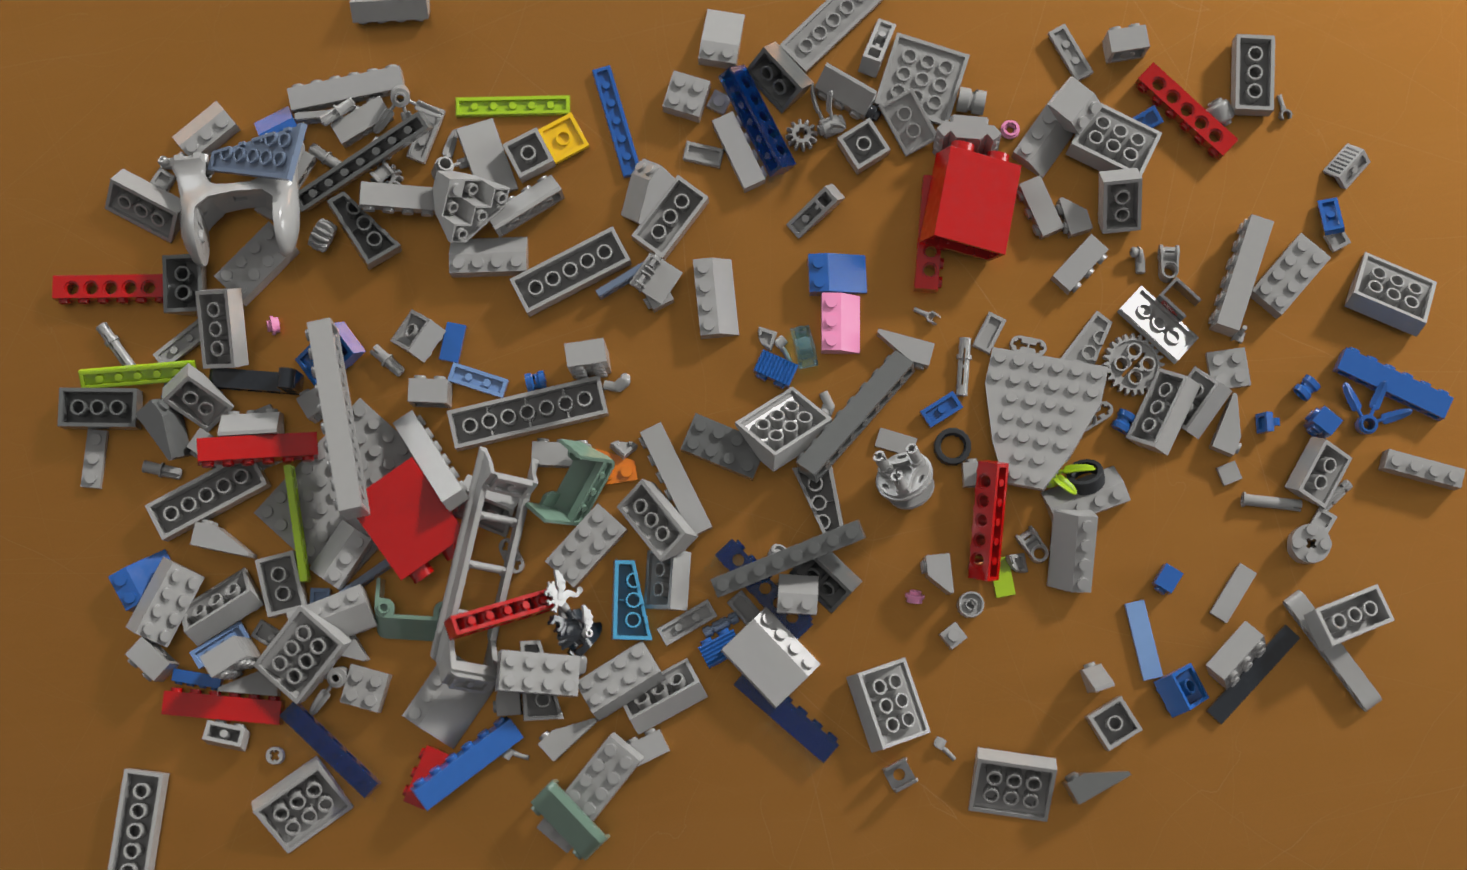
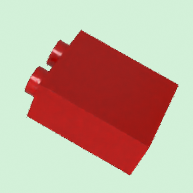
[920,140,1021,261]
[357,457,461,584]

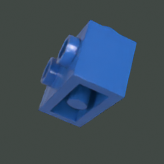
[1303,406,1343,439]

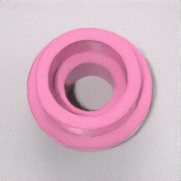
[1000,120,1020,139]
[266,316,280,335]
[905,589,925,604]

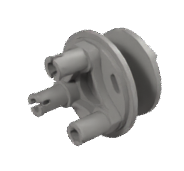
[873,443,934,509]

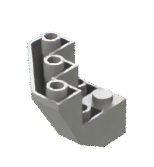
[433,171,510,243]

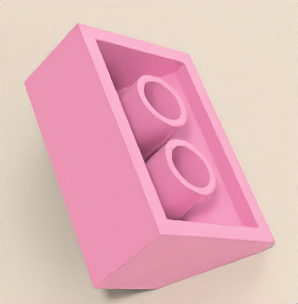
[821,293,860,354]

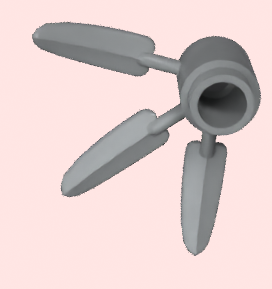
[810,83,846,139]
[373,85,444,134]
[431,129,469,179]
[309,666,349,715]

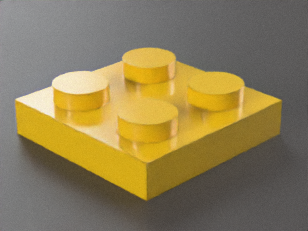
[538,113,590,164]

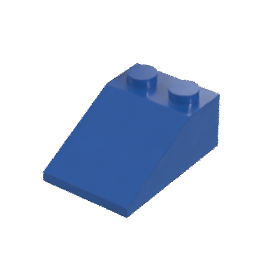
[808,253,867,296]
[295,321,366,385]
[108,549,171,612]

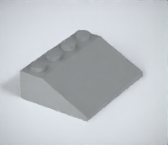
[1066,103,1162,176]
[1344,252,1437,337]
[735,386,832,472]
[253,605,353,704]
[720,607,820,708]
[402,655,495,749]
[846,658,931,753]
[968,747,1057,822]
[251,755,353,854]

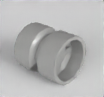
[956,86,987,116]
[956,591,984,618]

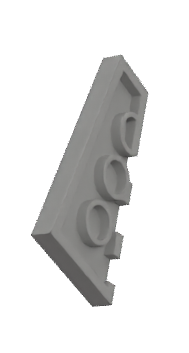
[1060,311,1112,364]

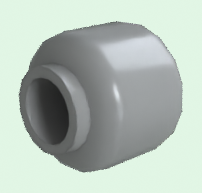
[1207,97,1235,127]

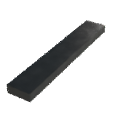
[1206,625,1300,725]

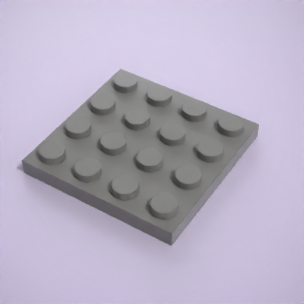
[874,32,970,125]

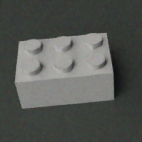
[1098,168,1142,234]
[255,550,309,618]
[1206,621,1266,689]

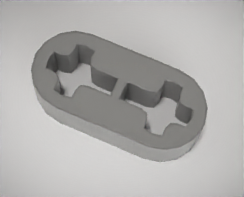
[1009,335,1047,356]
[499,538,525,574]

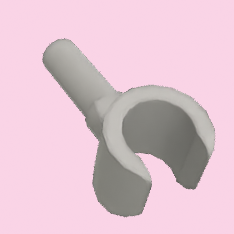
[1277,94,1292,121]
[913,307,941,325]
[1231,325,1247,344]
[775,335,792,361]
[934,736,956,761]
[501,748,529,760]

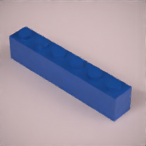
[1333,347,1454,421]
[410,716,524,811]

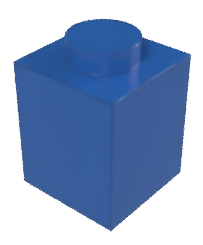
[1152,563,1184,595]

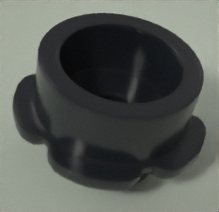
[865,104,882,122]

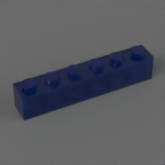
[734,674,839,763]

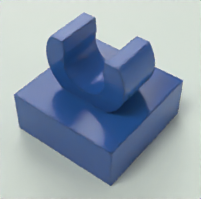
[1255,412,1280,434]

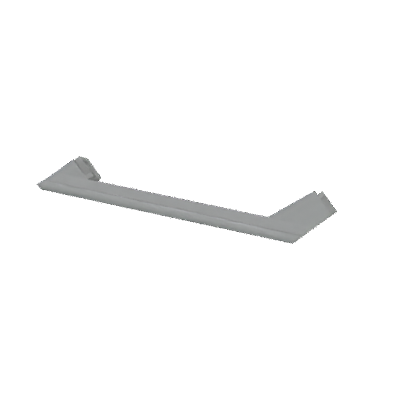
[430,446,539,694]

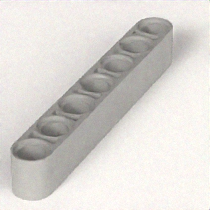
[1283,590,1382,712]

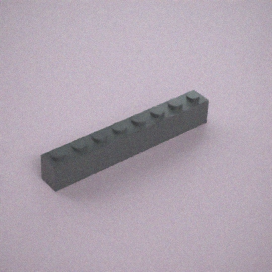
[299,111,433,212]
[796,350,915,483]
[710,519,866,598]

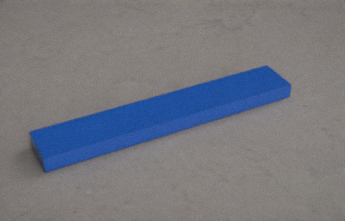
[592,65,639,178]

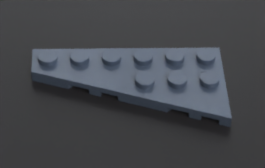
[207,122,307,181]

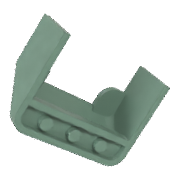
[525,439,615,526]
[374,578,443,641]
[531,779,611,860]

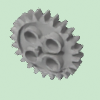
[1101,333,1165,397]

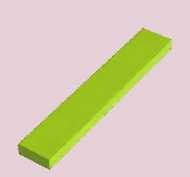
[456,95,570,118]
[78,360,197,388]
[283,465,311,583]

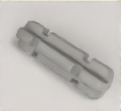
[1323,479,1353,511]

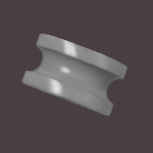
[266,747,285,765]

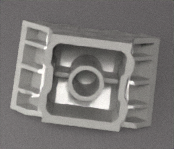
[932,114,1002,156]

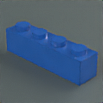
[171,668,224,691]

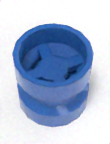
[524,370,547,392]
[1293,374,1321,402]
[1110,408,1136,435]

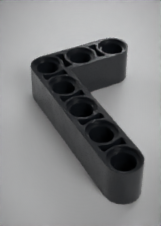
[209,367,304,395]

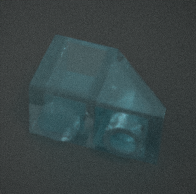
[790,325,818,369]

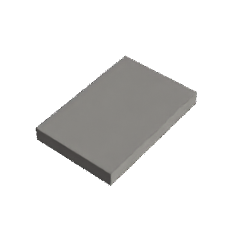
[879,88,936,156]

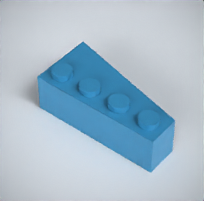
[611,560,652,641]

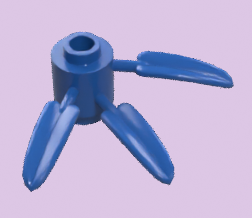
[1342,380,1413,435]

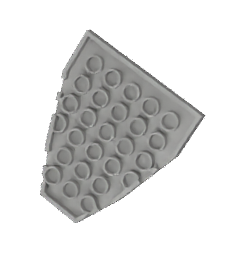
[985,347,1108,491]

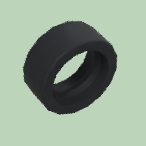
[934,428,971,466]
[1066,459,1105,495]

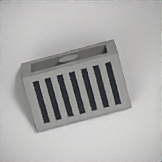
[1323,143,1371,189]

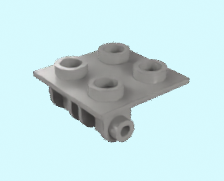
[629,252,683,305]

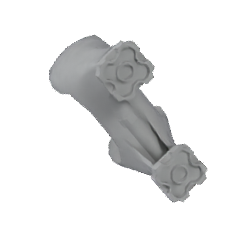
[170,133,305,267]

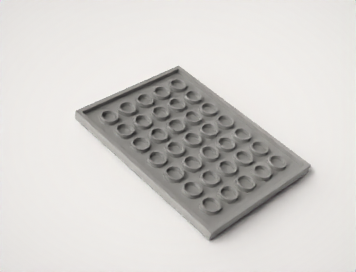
[254,398,417,591]

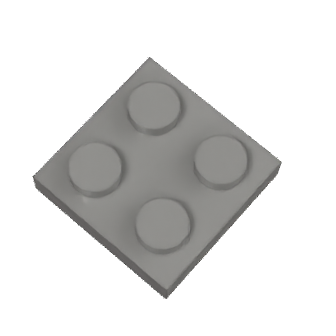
[1205,347,1251,389]

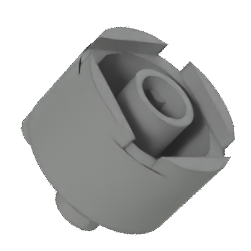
[1287,524,1332,565]

